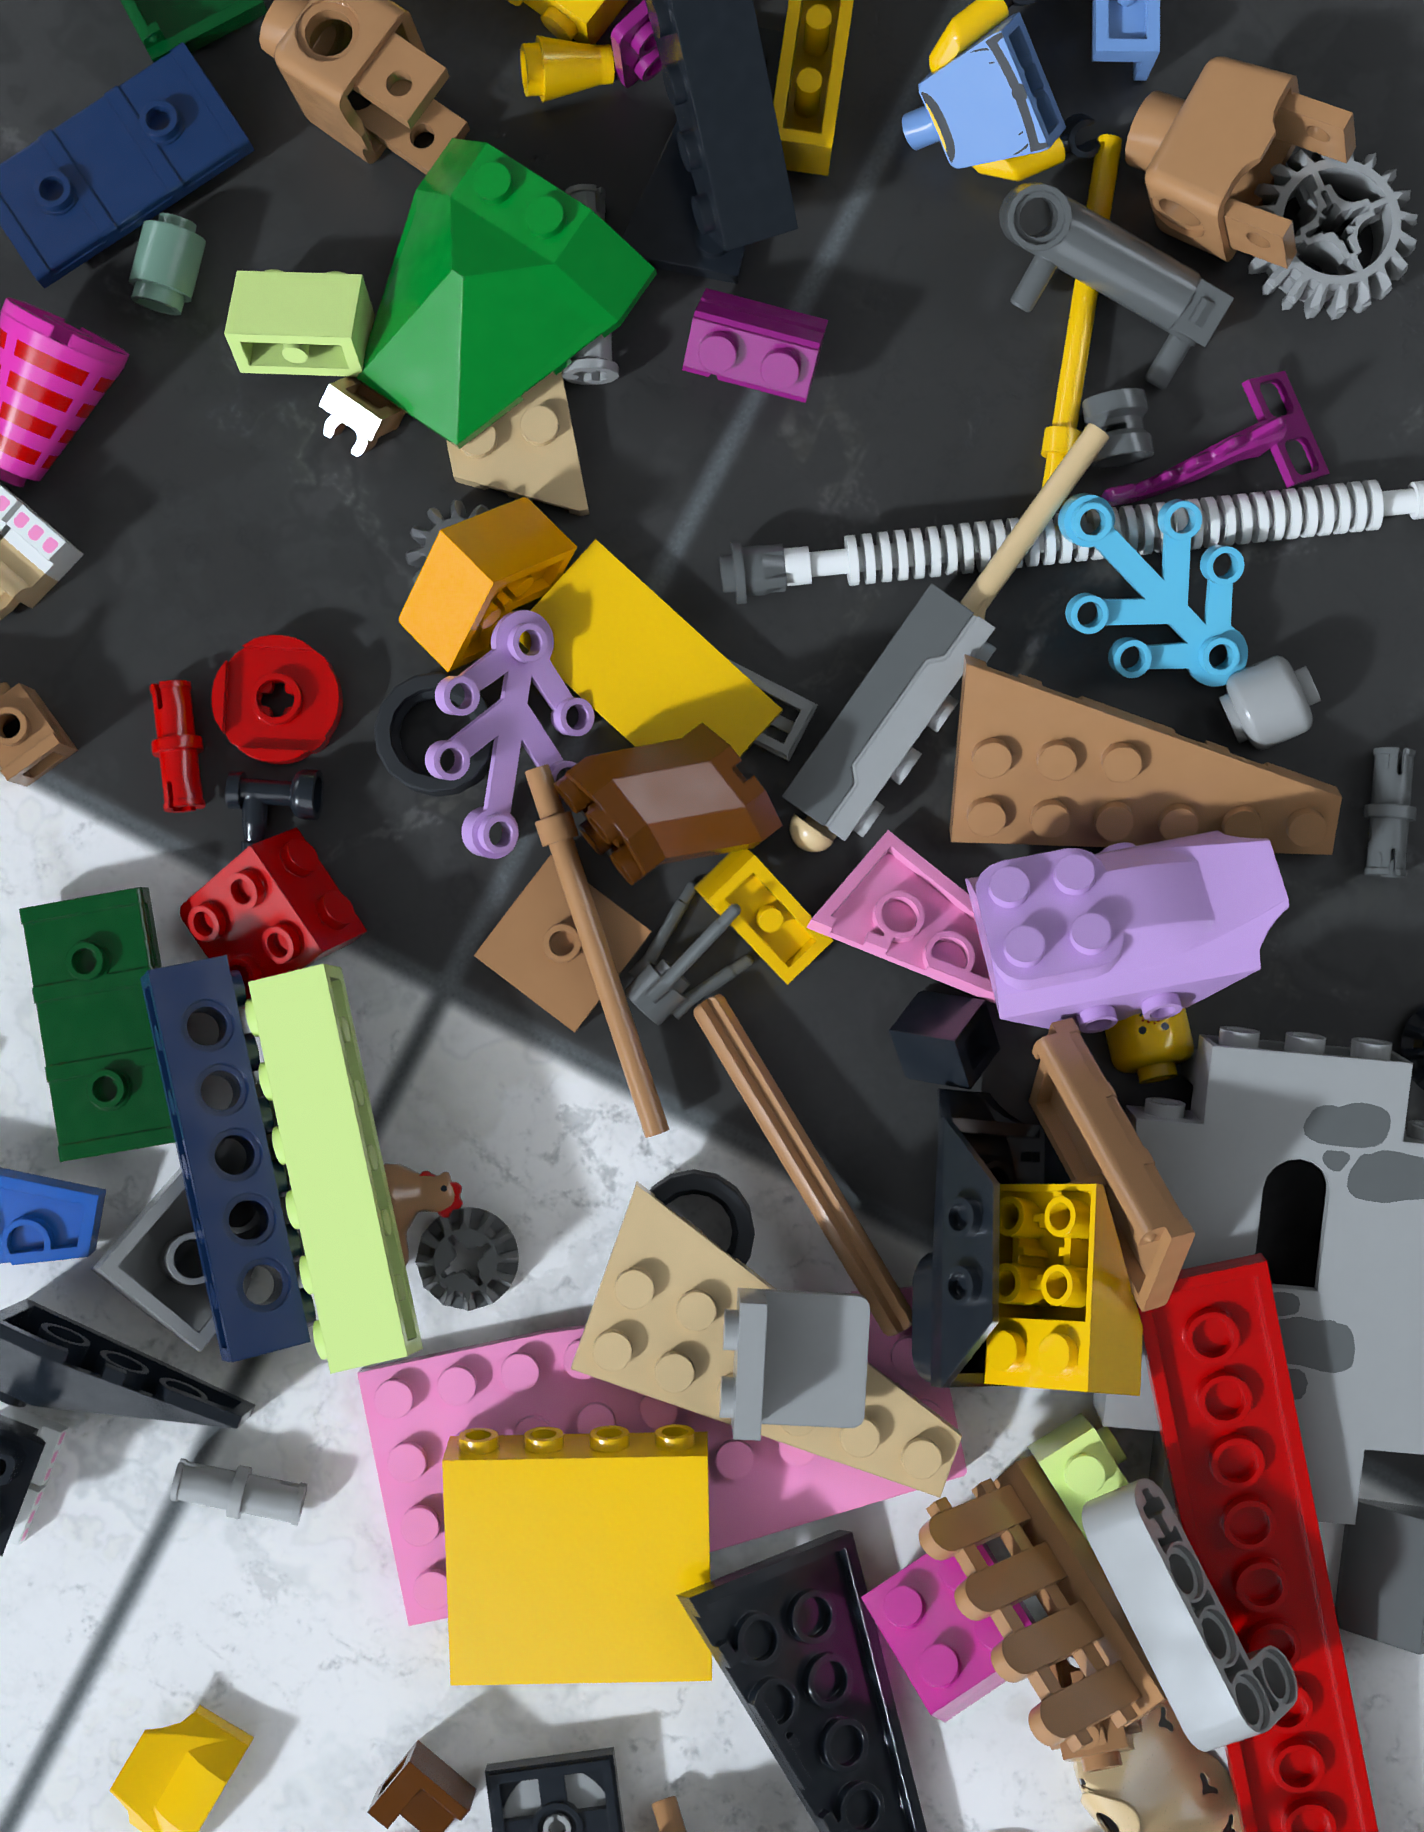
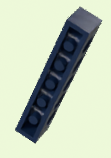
[140,955,316,1362]

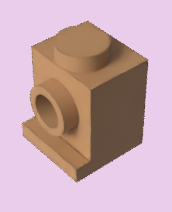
[0,682,78,787]

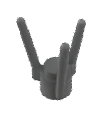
[624,881,754,1026]

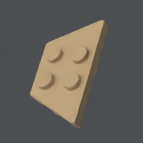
[446,371,590,516]

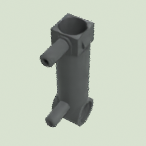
[999,182,1234,389]

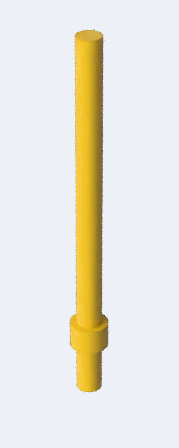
[1041,134,1122,509]

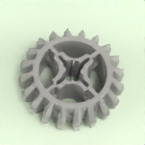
[1248,149,1418,320]

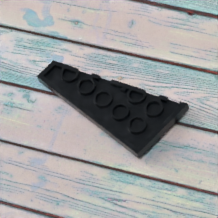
[676,1530,927,1832]

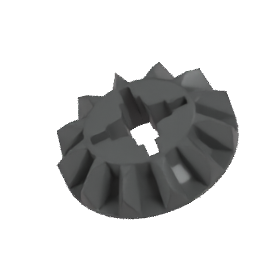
[415,1207,519,1311]

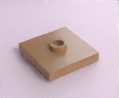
[474,855,652,1033]

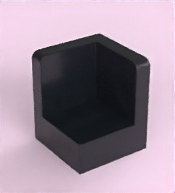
[889,991,1000,1090]

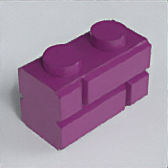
[682,288,828,403]

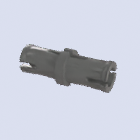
[1363,747,1417,878]

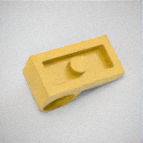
[694,849,834,985]

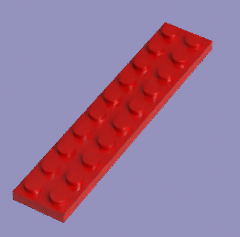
[1135,1253,1378,1832]

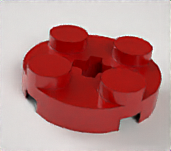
[212,635,343,764]

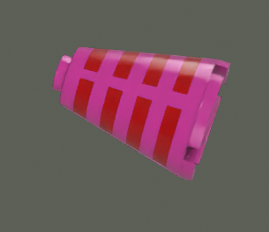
[0,297,130,487]

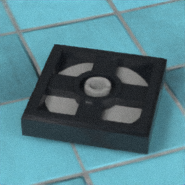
[485,1747,625,1832]

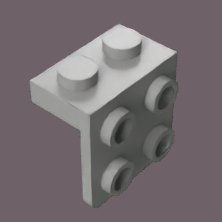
[719,1288,870,1441]

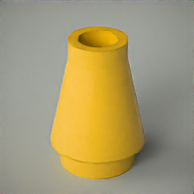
[520,35,615,102]

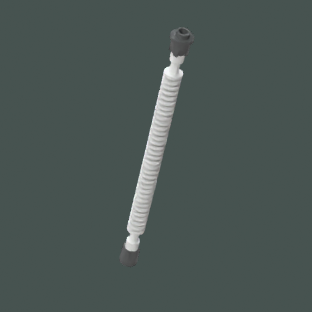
[719,480,1424,604]

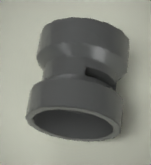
[1082,388,1155,468]

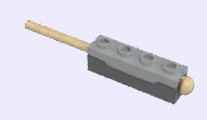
[782,423,1109,852]

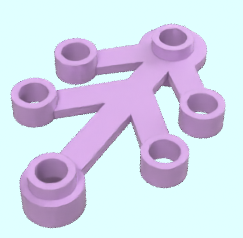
[425,610,595,859]

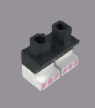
[0,1405,69,1556]

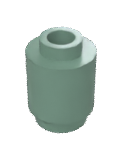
[129,213,206,315]

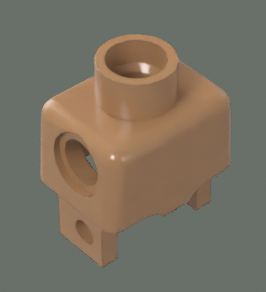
[259,0,470,175]
[1125,56,1356,269]

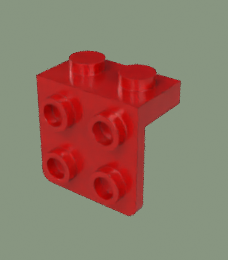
[180,827,367,1009]

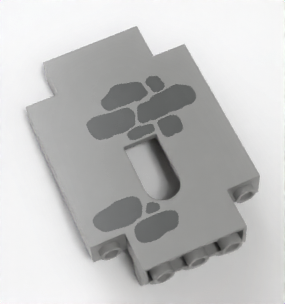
[1093,1026,1424,1525]

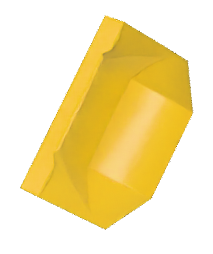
[109,1705,254,1832]

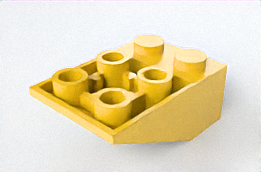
[984,1184,1143,1396]

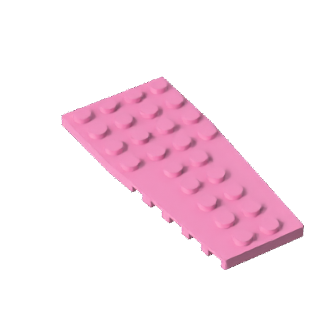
[357,1286,967,1626]

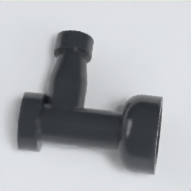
[225,769,324,853]

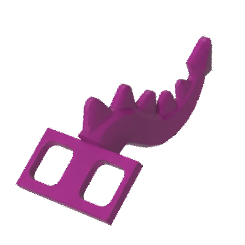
[1100,371,1330,506]

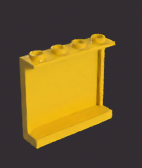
[442,1424,712,1686]

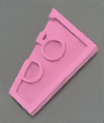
[806,830,996,1004]

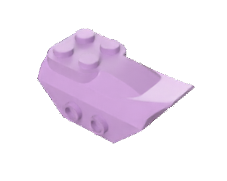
[965,830,1289,1033]

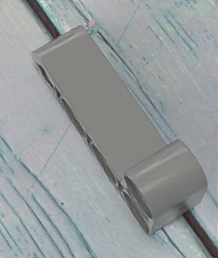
[1082,1478,1298,1752]

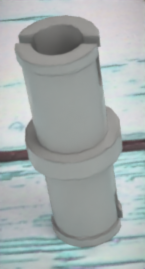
[170,1458,307,1526]

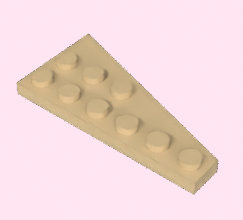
[571,1181,962,1498]

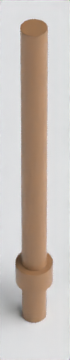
[525,764,670,1138]

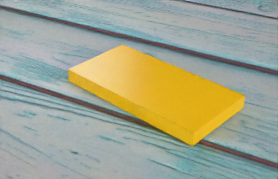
[519,539,783,758]

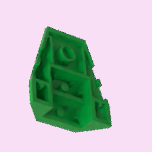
[357,138,657,449]

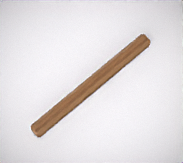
[694,994,912,1336]

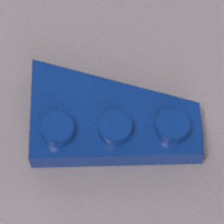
[0,1167,106,1265]

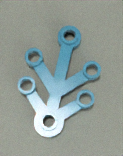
[1058,493,1248,687]

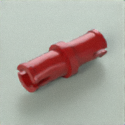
[149,680,206,813]

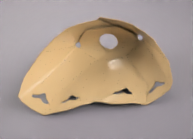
[1073,1700,1242,1832]

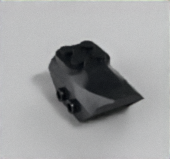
[912,1088,1072,1388]

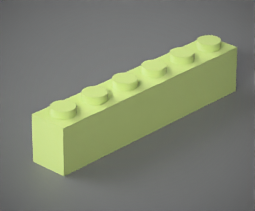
[245,964,423,1374]

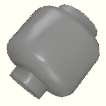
[1219,655,1321,750]

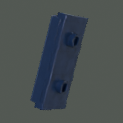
[0,42,255,289]

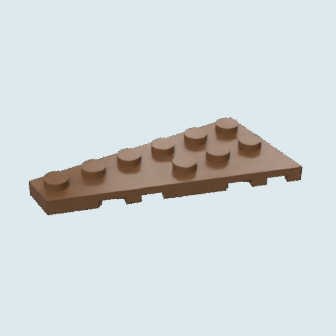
[949,654,1342,855]

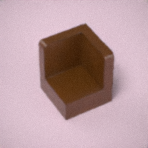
[367,1740,477,1832]

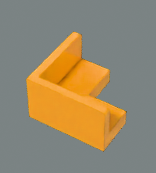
[399,497,577,672]

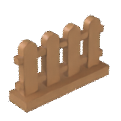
[919,1455,1168,1753]

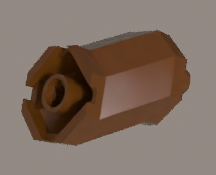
[554,723,783,885]

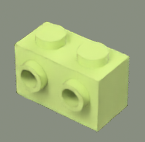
[224,269,375,377]
[1027,1413,1129,1548]

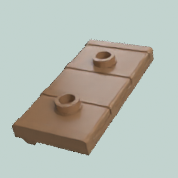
[1029,1018,1196,1312]

